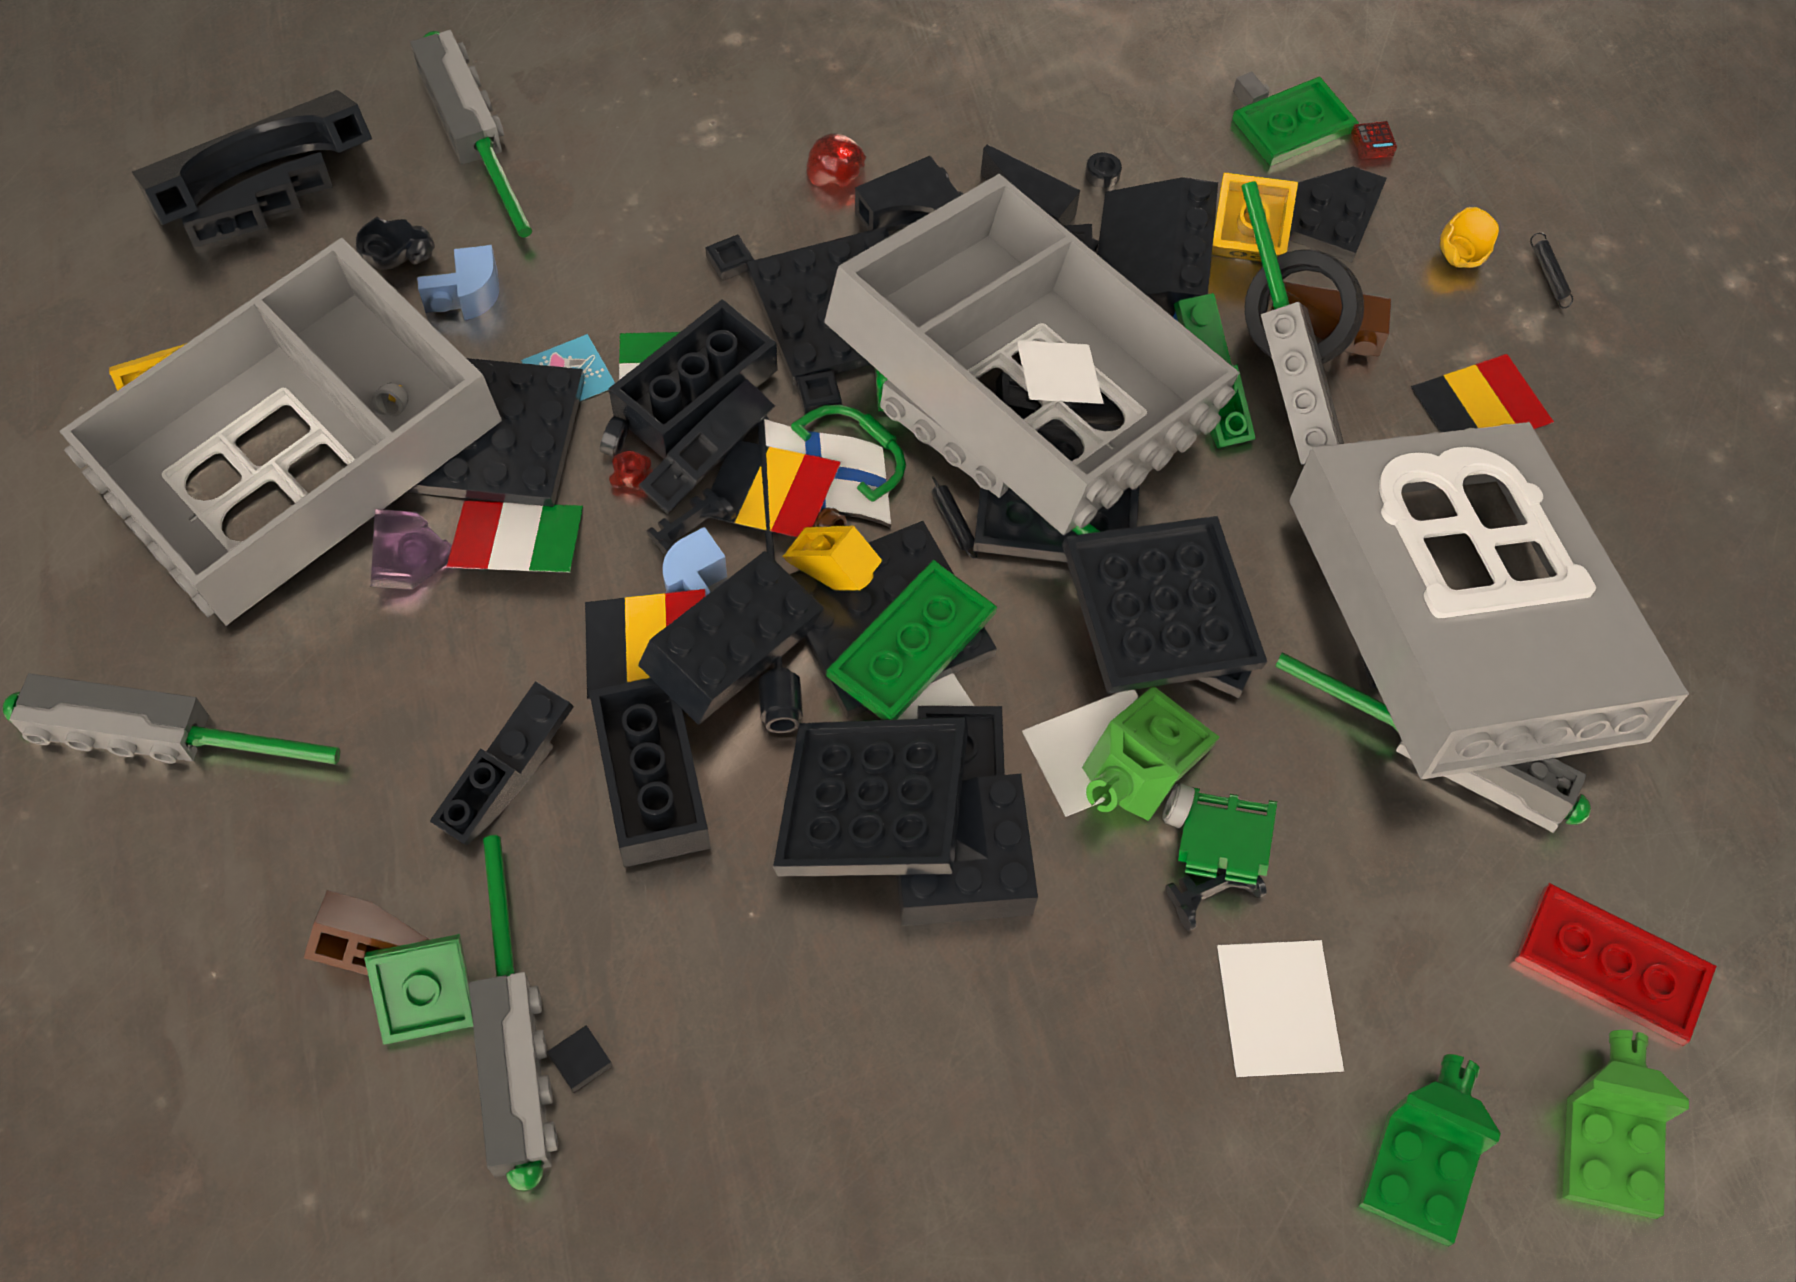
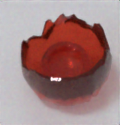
[806,133,867,188]

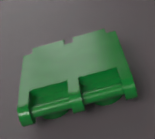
[1178,787,1278,885]

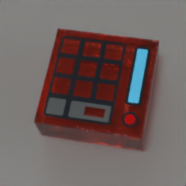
[1351,121,1397,159]

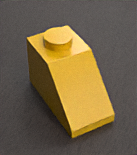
[782,526,882,590]

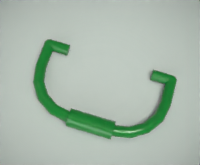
[791,404,906,502]

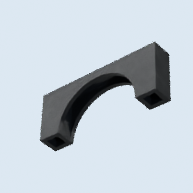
[132,90,372,225]
[855,155,964,231]

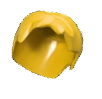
[1439,207,1499,268]

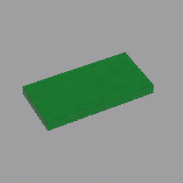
[826,560,997,720]

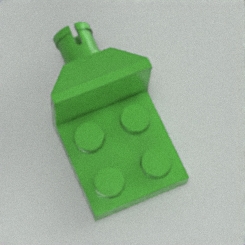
[1082,686,1220,821]
[1562,1030,1689,1219]

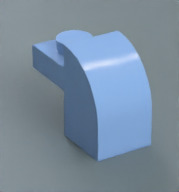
[417,245,499,320]
[663,527,727,596]

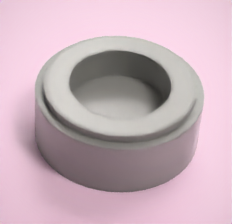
[1162,782,1195,828]

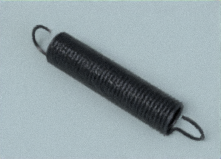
[1530,232,1573,309]
[932,476,977,559]

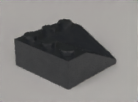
[897,774,1038,926]

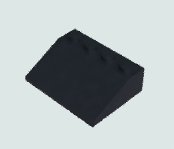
[1097,177,1218,317]

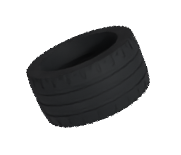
[1244,249,1364,364]

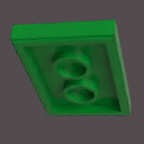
[1232,76,1359,167]

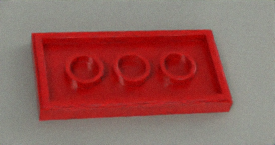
[1515,883,1717,1046]

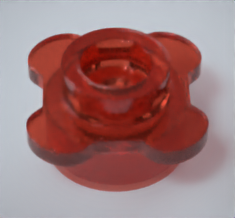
[609,451,651,490]

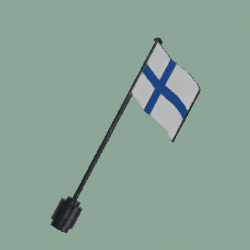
[758,416,891,733]

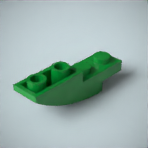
[1174,293,1256,448]

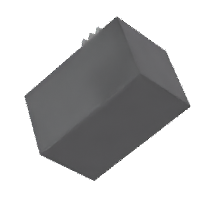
[1233,72,1269,106]

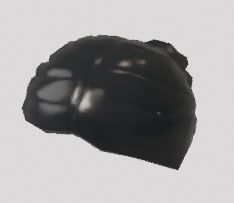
[356,217,435,270]

